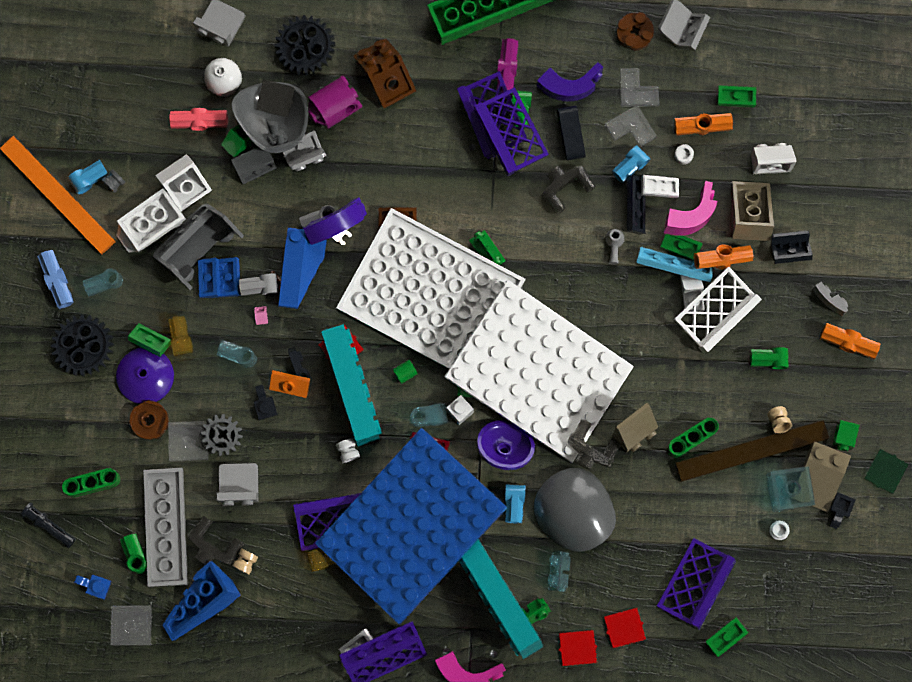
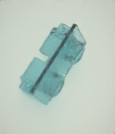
[548,551,571,592]

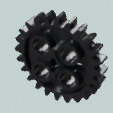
[275,15,336,76]
[51,314,114,377]

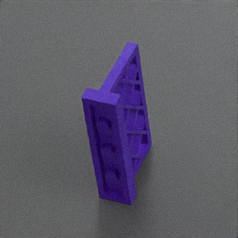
[457,71,528,160]
[474,87,549,176]
[293,493,361,551]
[657,538,736,630]
[340,622,427,682]

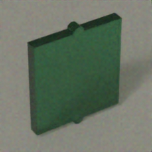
[864,449,909,494]

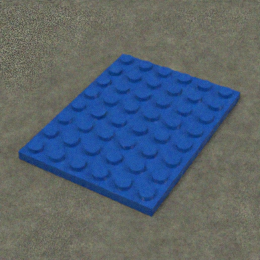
[315,428,508,624]

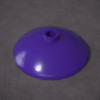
[116,348,174,404]
[477,420,535,470]

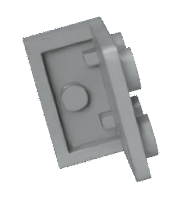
[193,0,245,47]
[658,0,710,50]
[283,130,326,171]
[217,463,259,506]

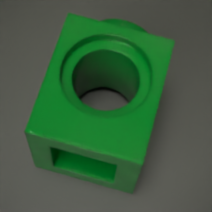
[832,420,860,451]

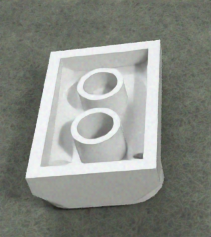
[116,188,186,253]

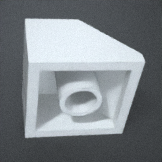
[751,143,796,174]
[155,154,212,211]

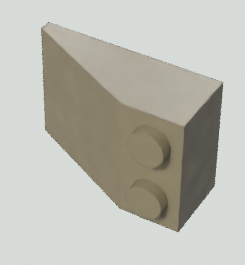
[731,181,774,241]
[612,403,658,453]
[791,442,851,513]

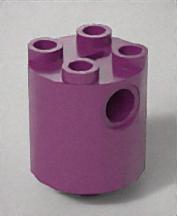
[308,76,362,129]

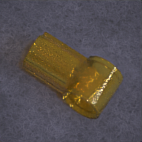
[168,316,193,356]
[307,548,336,572]

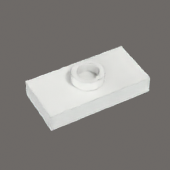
[641,175,679,198]

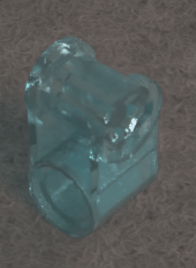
[410,403,448,427]

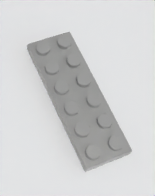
[144,468,188,587]

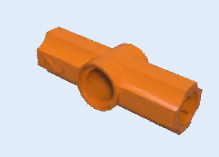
[674,113,733,135]
[694,244,754,270]
[820,323,881,360]

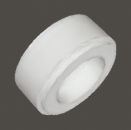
[674,145,694,164]

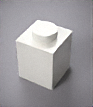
[446,395,474,425]

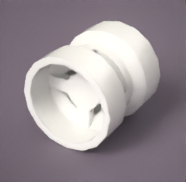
[336,438,360,463]

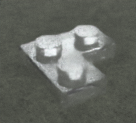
[620,68,659,107]
[605,105,657,147]

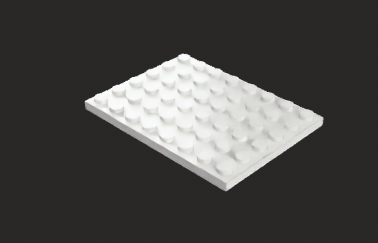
[336,208,526,369]
[444,280,634,463]

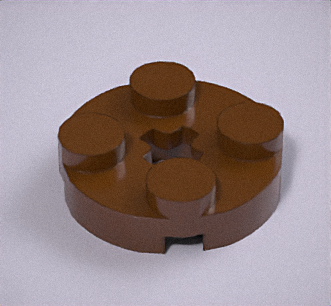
[616,12,654,51]
[129,401,169,440]

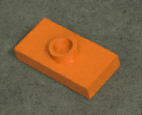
[269,370,310,398]

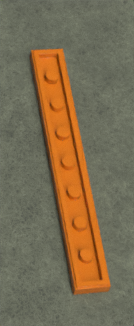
[0,136,115,255]

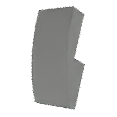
[812,282,848,316]

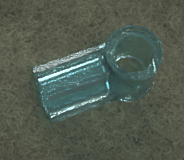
[83,268,123,297]
[217,340,257,368]

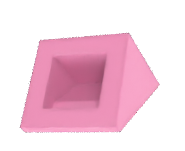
[254,306,268,325]

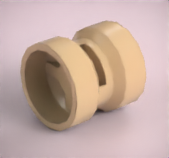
[768,406,792,433]
[232,549,258,575]

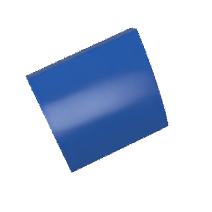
[198,257,240,298]

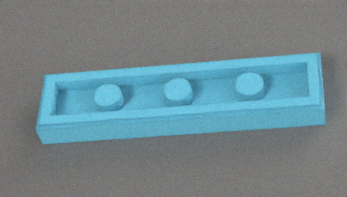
[636,247,714,282]

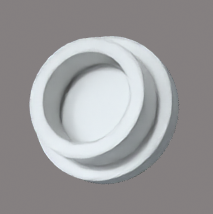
[770,521,789,540]

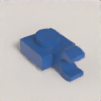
[74,575,112,600]

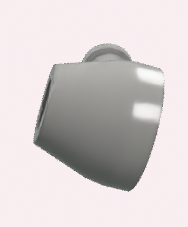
[605,229,624,264]

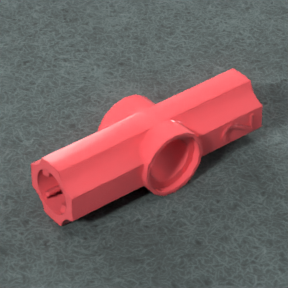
[170,108,228,131]

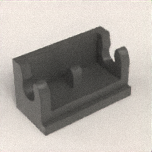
[231,147,277,184]

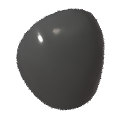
[232,82,308,153]
[534,468,616,552]

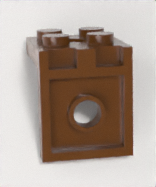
[354,38,416,108]

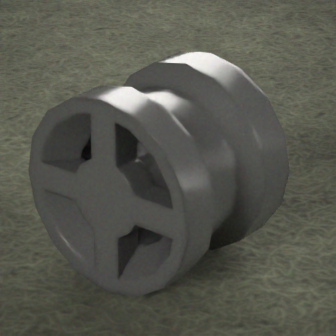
[101,169,125,193]

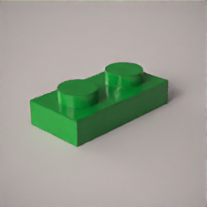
[717,85,756,107]
[660,234,703,261]
[128,323,171,357]
[705,617,749,657]

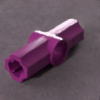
[497,38,518,96]

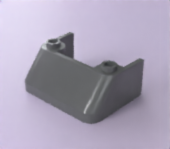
[153,204,244,290]

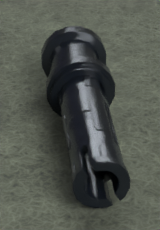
[20,502,76,549]

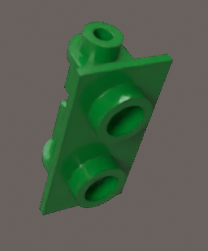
[469,230,506,265]
[522,598,551,625]

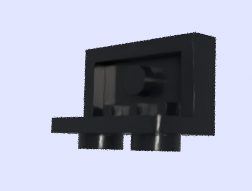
[770,230,813,264]

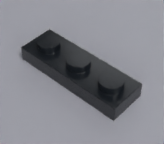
[627,175,646,235]

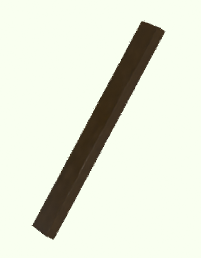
[676,420,829,482]

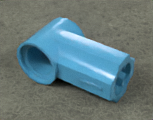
[612,146,650,183]
[68,160,109,195]
[505,484,525,524]

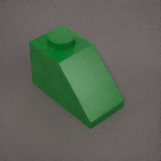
[221,125,254,157]

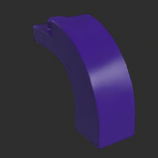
[537,62,603,101]
[303,197,367,245]

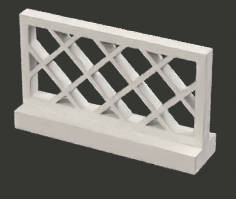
[674,267,762,353]

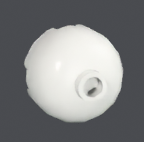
[204,58,242,97]

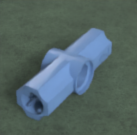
[37,250,74,309]

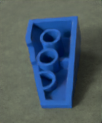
[278,228,327,309]
[163,561,240,641]

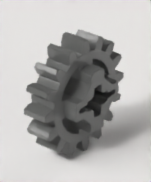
[199,414,243,457]

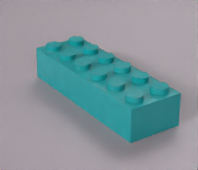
[321,324,382,446]
[459,540,543,659]

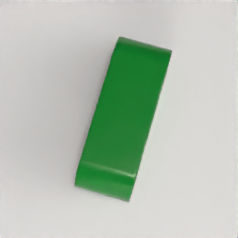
[667,418,719,458]
[62,468,120,498]

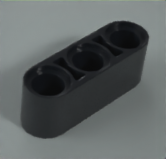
[557,106,586,161]

